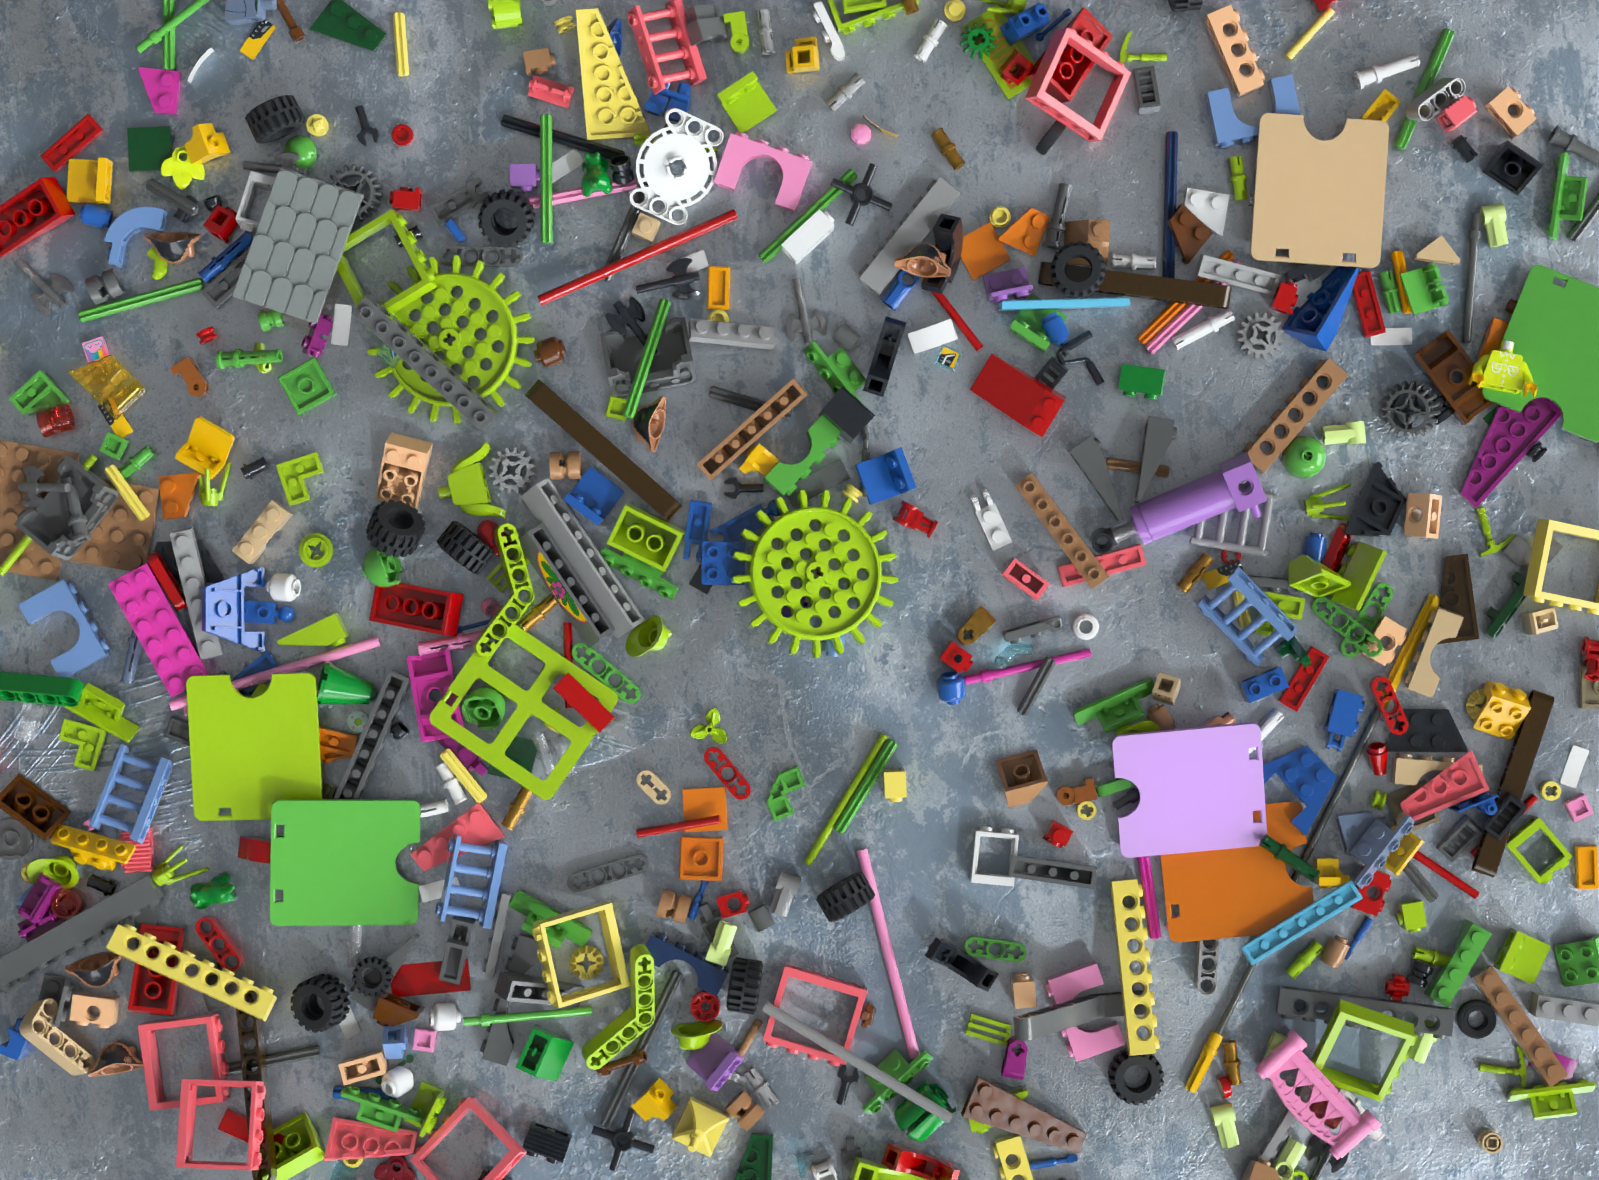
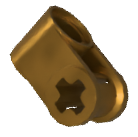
[957,606,996,645]

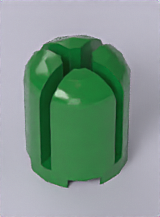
[894,1079,956,1142]

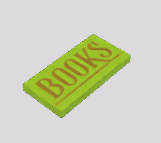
[961,4,1036,100]

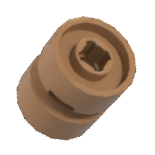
[549,451,582,480]
[656,889,692,924]
[724,1090,765,1131]

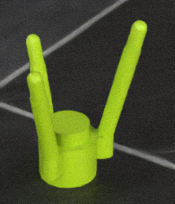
[979,0,1027,15]
[196,463,231,506]
[1304,483,1351,521]
[151,845,209,886]

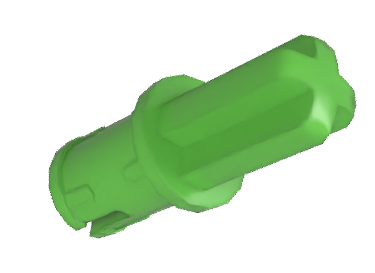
[1378,270,1401,314]
[118,445,155,480]

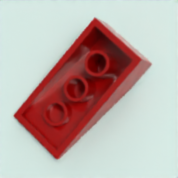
[1027,7,1112,103]
[0,177,76,258]
[970,353,1066,437]
[369,583,464,636]
[128,924,185,1017]

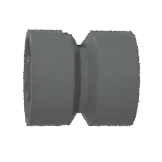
[85,268,125,305]

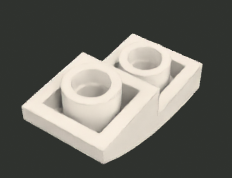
[907,318,958,354]

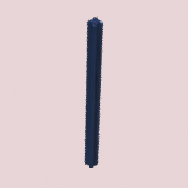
[1162,131,1178,303]

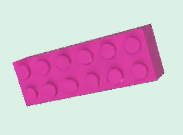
[108,562,211,698]

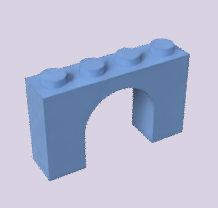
[1204,74,1300,148]
[19,579,110,678]

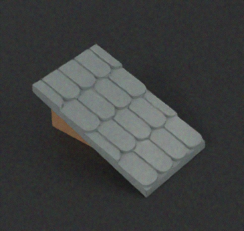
[232,167,364,324]

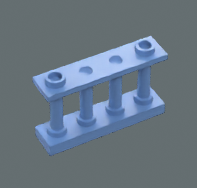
[1198,566,1298,667]
[89,744,174,845]
[435,833,508,929]

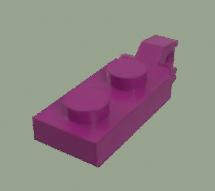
[437,738,489,776]

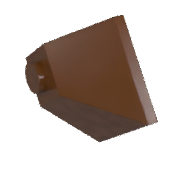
[373,991,425,1026]

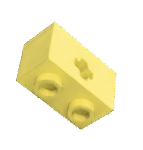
[883,768,907,802]

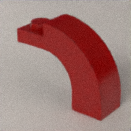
[238,836,271,864]
[881,1143,960,1180]

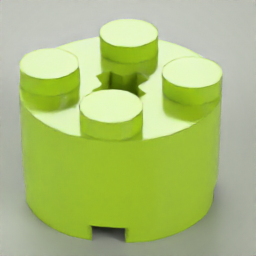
[487,0,523,30]

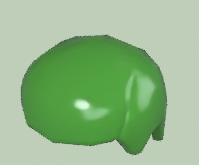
[284,135,317,169]

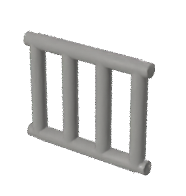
[1190,492,1277,557]

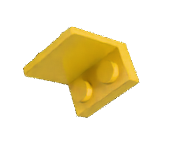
[67,158,113,205]

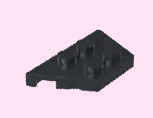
[1342,462,1407,538]
[153,540,224,584]
[1385,709,1468,752]

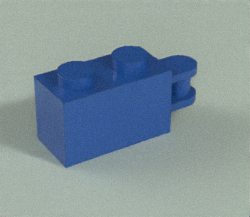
[1323,689,1365,752]

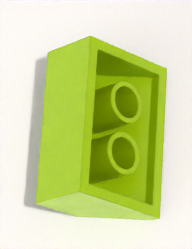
[606,502,686,572]
[1328,541,1387,611]
[260,1112,326,1180]

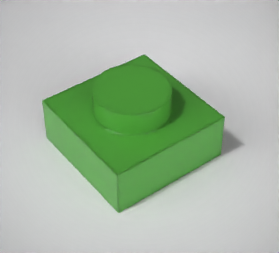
[99,431,129,460]

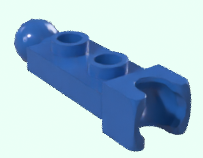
[709,499,781,542]
[244,600,295,624]

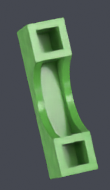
[763,415,841,497]
[1424,920,1492,1008]

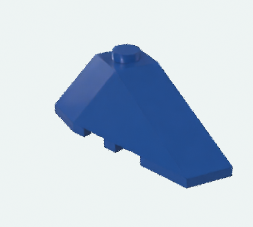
[1282,266,1359,351]

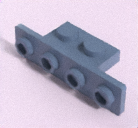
[1350,814,1415,889]

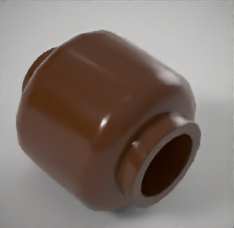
[533,336,567,368]

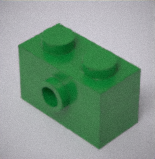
[1118,364,1166,400]

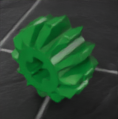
[960,22,996,60]

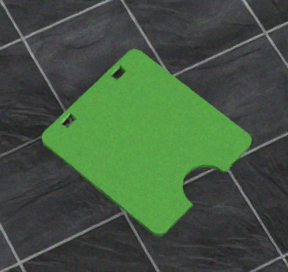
[1482,265,1599,443]
[270,799,421,926]

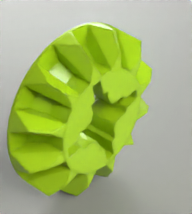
[299,533,334,568]

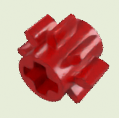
[1385,974,1410,1002]

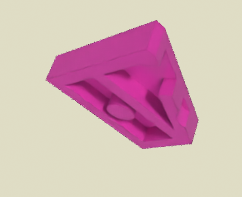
[139,67,182,115]

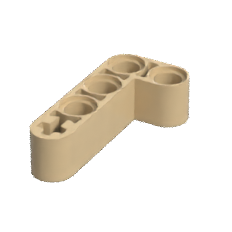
[19,998,95,1076]

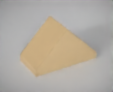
[1412,235,1460,266]
[1521,607,1559,635]

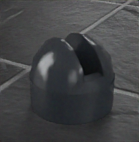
[203,195,222,212]
[390,721,409,740]

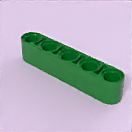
[0,672,84,707]

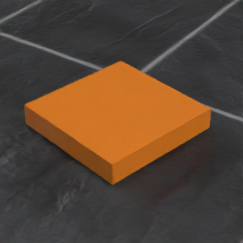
[960,222,1011,281]
[682,787,728,832]
[679,836,724,881]

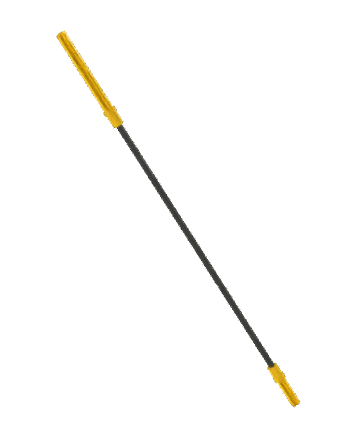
[1185,594,1440,1093]

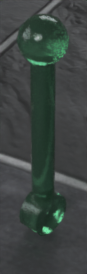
[375,1054,414,1085]

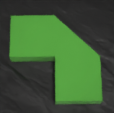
[766,765,806,822]

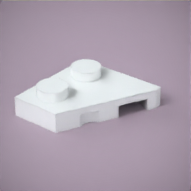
[1183,188,1230,237]

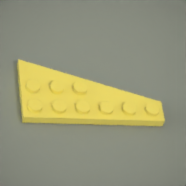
[576,7,652,140]

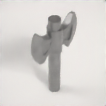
[243,152,307,175]
[14,258,74,316]
[786,278,827,343]
[18,466,71,508]

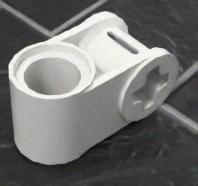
[810,1157,839,1180]

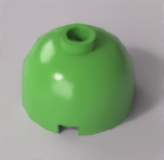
[1282,436,1326,478]
[362,547,402,587]
[461,686,506,730]

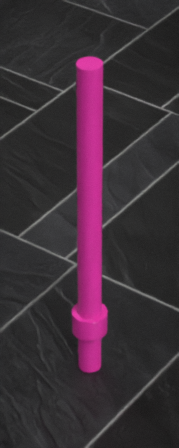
[964,648,1091,685]

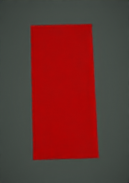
[391,959,471,997]

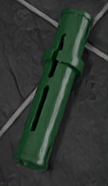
[1259,834,1320,882]

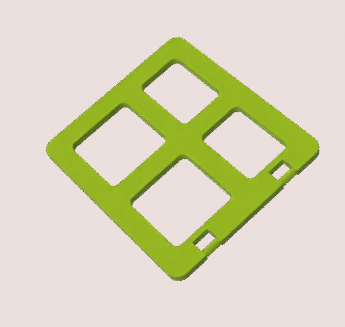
[430,624,618,800]

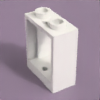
[236,171,276,232]
[781,209,834,265]
[970,826,1019,887]

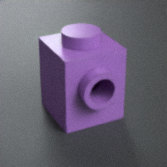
[510,164,540,192]

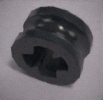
[1526,441,1548,463]

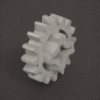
[1237,313,1284,359]
[489,447,536,494]

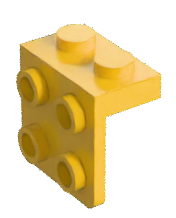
[175,416,234,480]
[1473,681,1531,739]

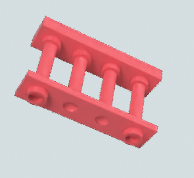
[627,0,707,95]

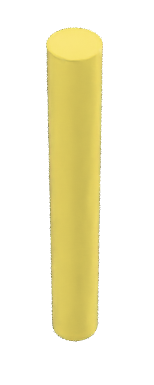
[1284,7,1335,60]

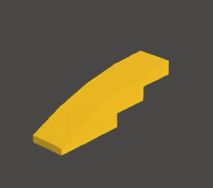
[1360,89,1401,122]

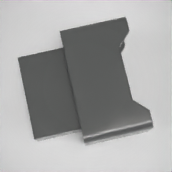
[686,4,729,46]

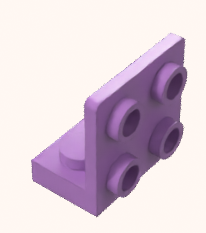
[983,267,1033,304]
[686,1032,745,1092]

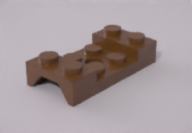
[1411,330,1494,425]

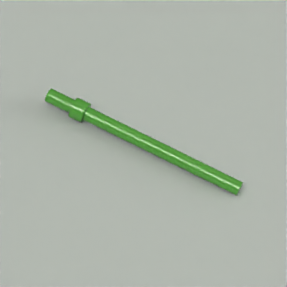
[135,0,210,53]
[463,1006,592,1027]

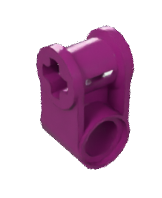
[1001,1036,1028,1080]

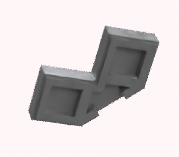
[1501,535,1563,566]

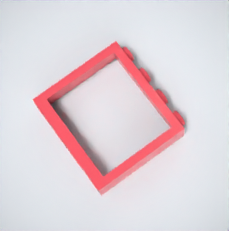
[1025,27,1131,142]
[763,963,867,1067]
[138,1013,232,1111]
[176,1079,266,1170]
[410,1097,527,1180]

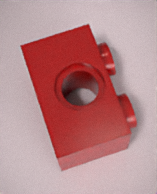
[1349,865,1391,916]

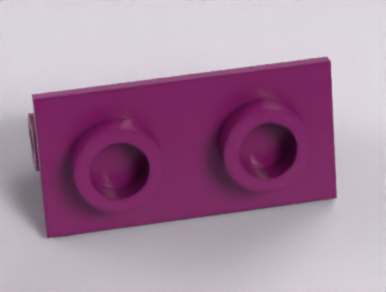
[301,313,333,358]
[17,903,65,943]

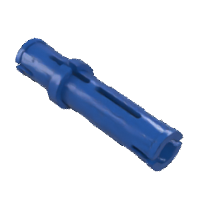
[198,231,253,283]

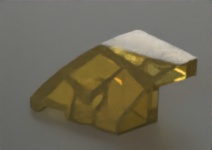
[68,355,147,420]

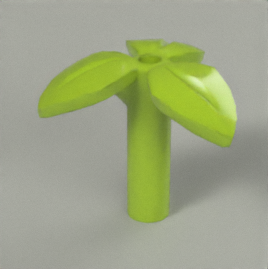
[690,708,727,744]

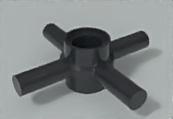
[830,163,892,226]
[591,1107,655,1172]

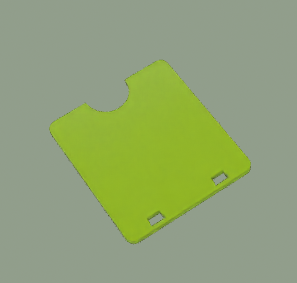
[186,672,323,821]

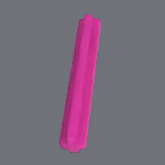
[1137,856,1161,939]

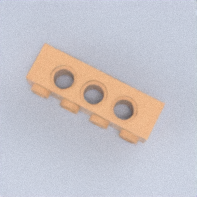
[1204,5,1265,98]

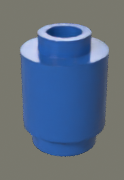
[79,202,113,229]
[1041,312,1070,345]
[1303,532,1327,563]

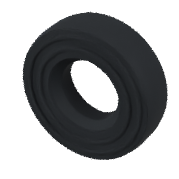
[1035,120,1066,156]
[1457,999,1497,1039]

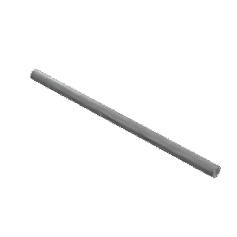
[762,1001,954,1124]

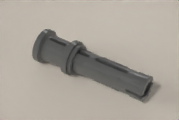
[1547,125,1599,167]
[1042,183,1073,250]
[61,477,91,544]

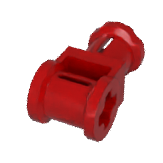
[892,500,939,538]
[1581,636,1599,681]

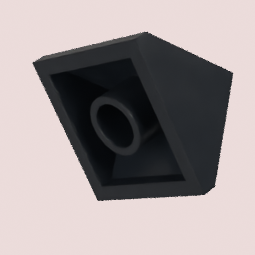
[1482,140,1544,196]
[818,387,875,444]

